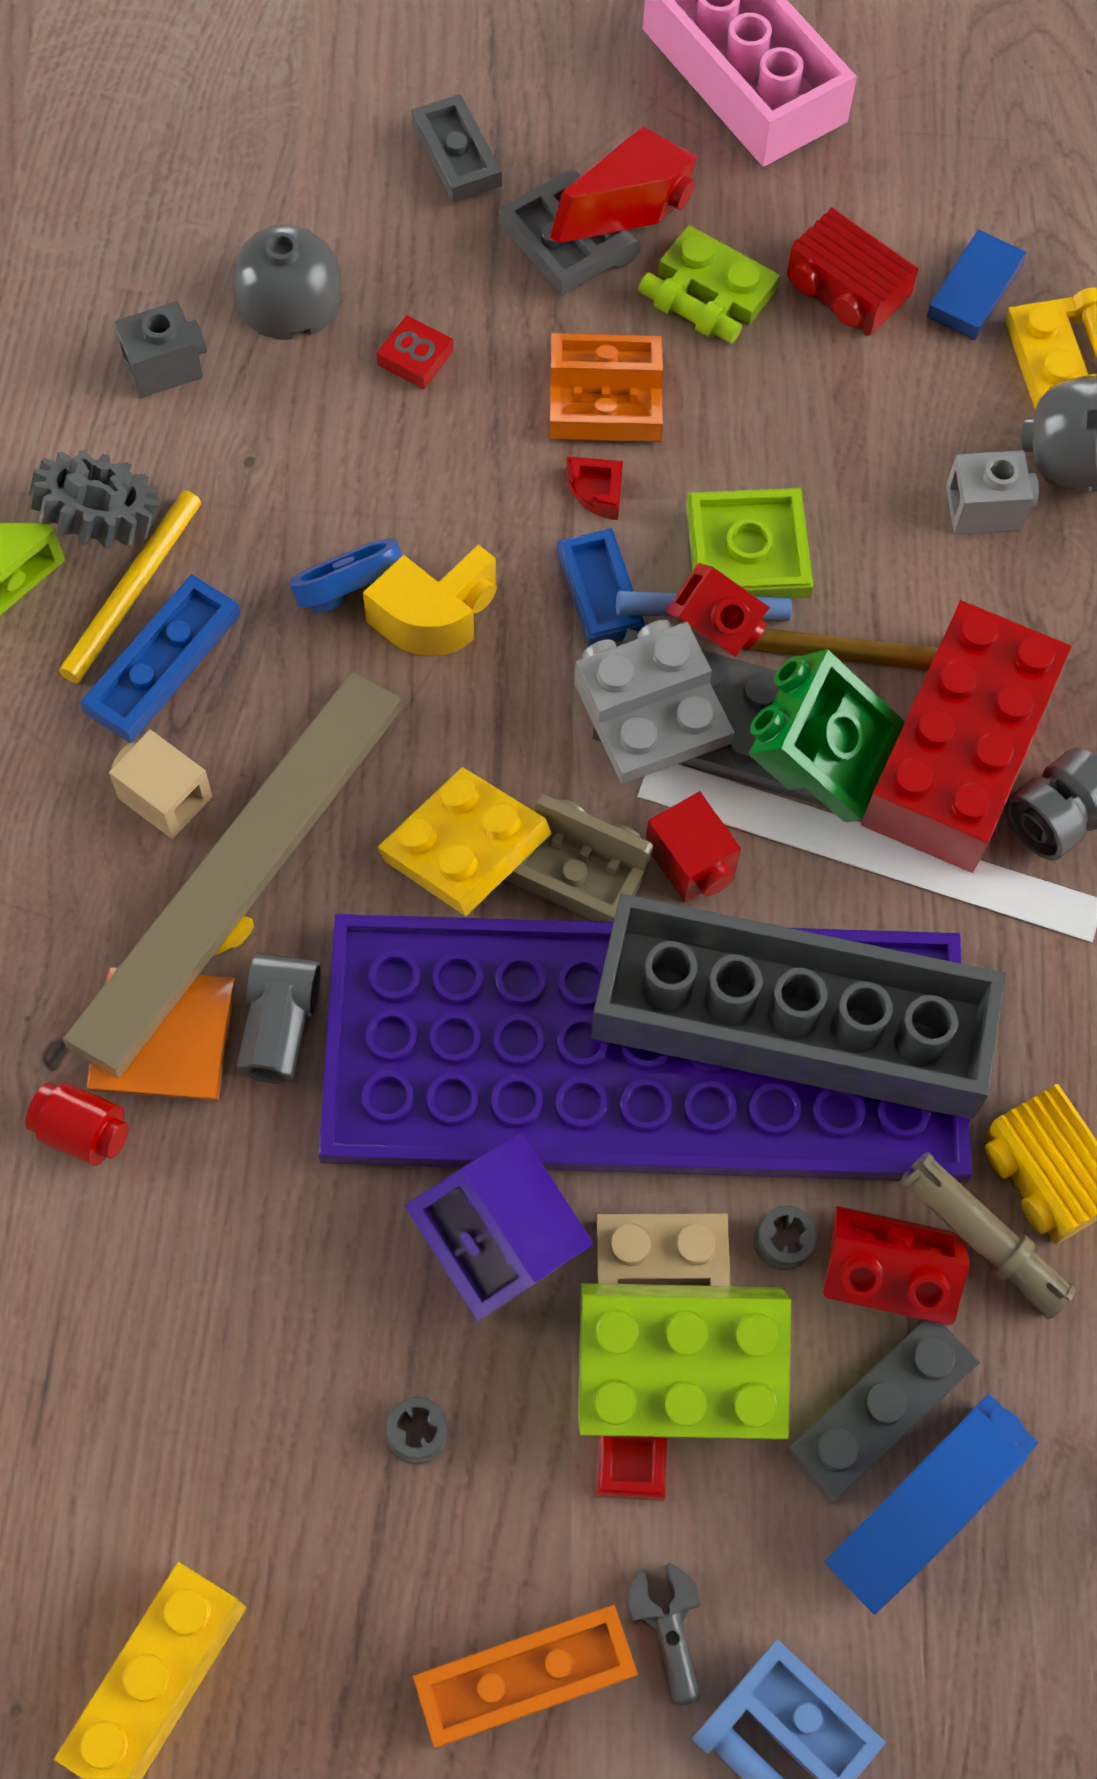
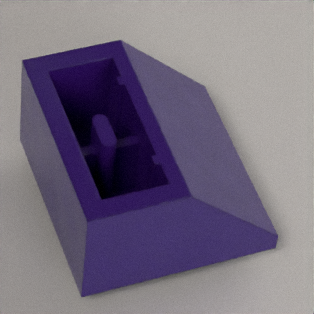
[404,1132,594,1321]

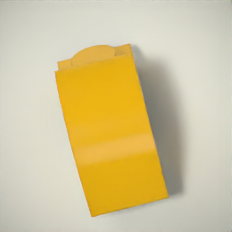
[363,544,497,656]

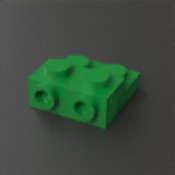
[748,649,905,822]

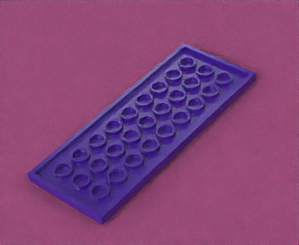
[319,914,972,1183]

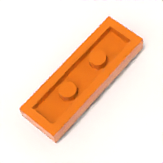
[413,1604,638,1749]

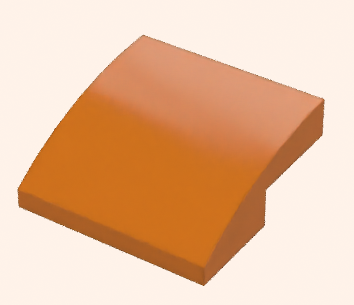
[549,333,663,442]
[87,968,236,1102]

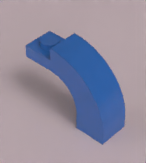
[824,1393,1038,1615]

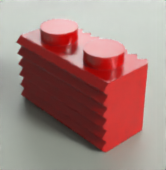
[787,207,919,335]

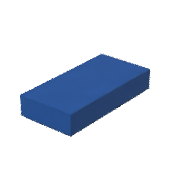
[927,229,1026,340]
[556,528,646,647]

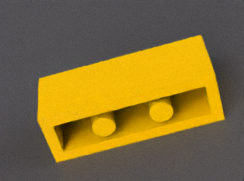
[53,1562,247,1779]

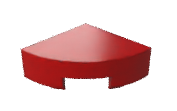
[566,456,623,520]

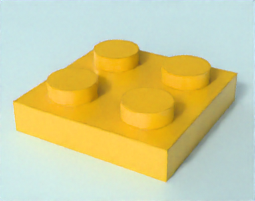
[378,767,552,916]

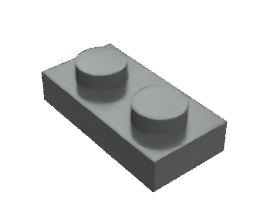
[411,94,502,202]

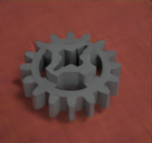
[29,450,160,548]

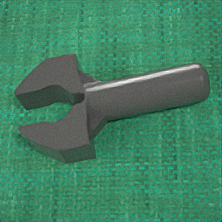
[626,1563,701,1705]

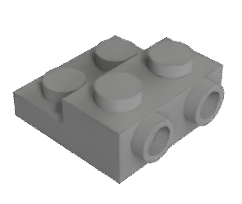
[574,620,735,784]

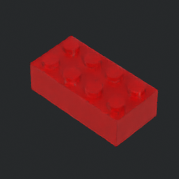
[861,600,1072,873]

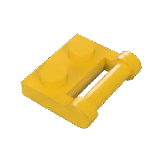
[1004,287,1097,410]

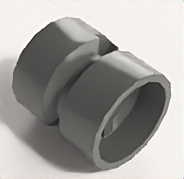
[1005,747,1097,861]

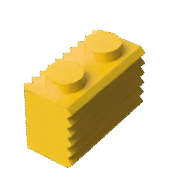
[984,1084,1097,1245]

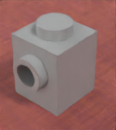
[946,450,1039,534]

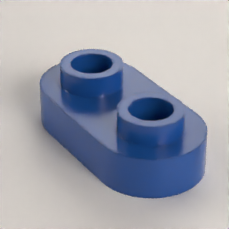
[289,538,403,613]

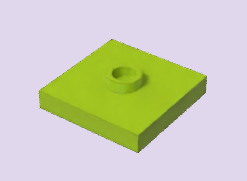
[686,488,814,599]

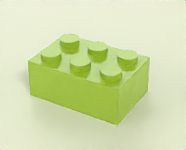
[578,1283,791,1439]

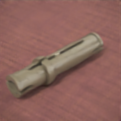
[900,1152,1076,1320]

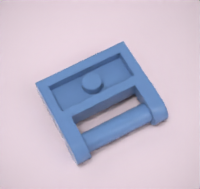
[691,1639,886,1779]

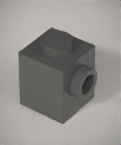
[113,301,207,398]

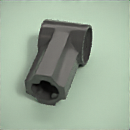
[237,952,321,1084]

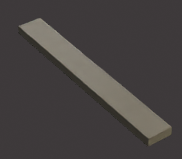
[63,671,403,1079]

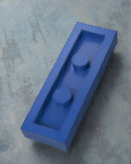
[80,574,241,743]

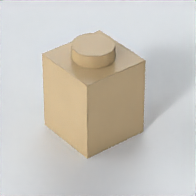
[109,729,213,840]

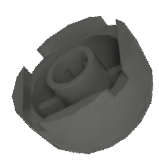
[232,225,343,340]
[1022,376,1097,491]

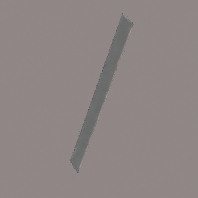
[637,764,1097,943]

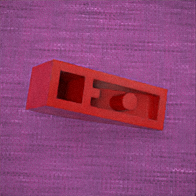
[550,126,698,243]

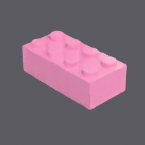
[642,0,857,167]

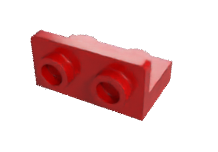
[823,1206,969,1325]

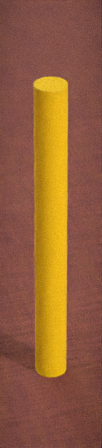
[59,490,201,684]

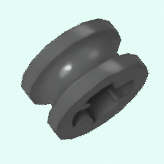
[754,1206,817,1270]
[386,1397,448,1464]

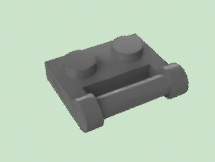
[499,170,641,296]

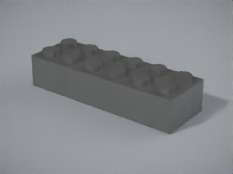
[591,893,1006,1120]

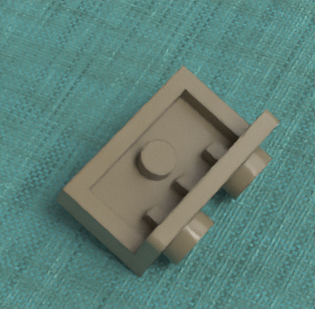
[505,794,653,922]

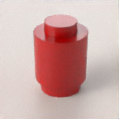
[25,1082,129,1166]

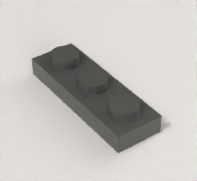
[786,1320,980,1503]

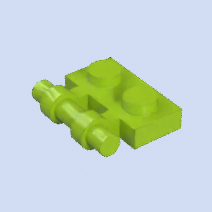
[638,225,781,344]

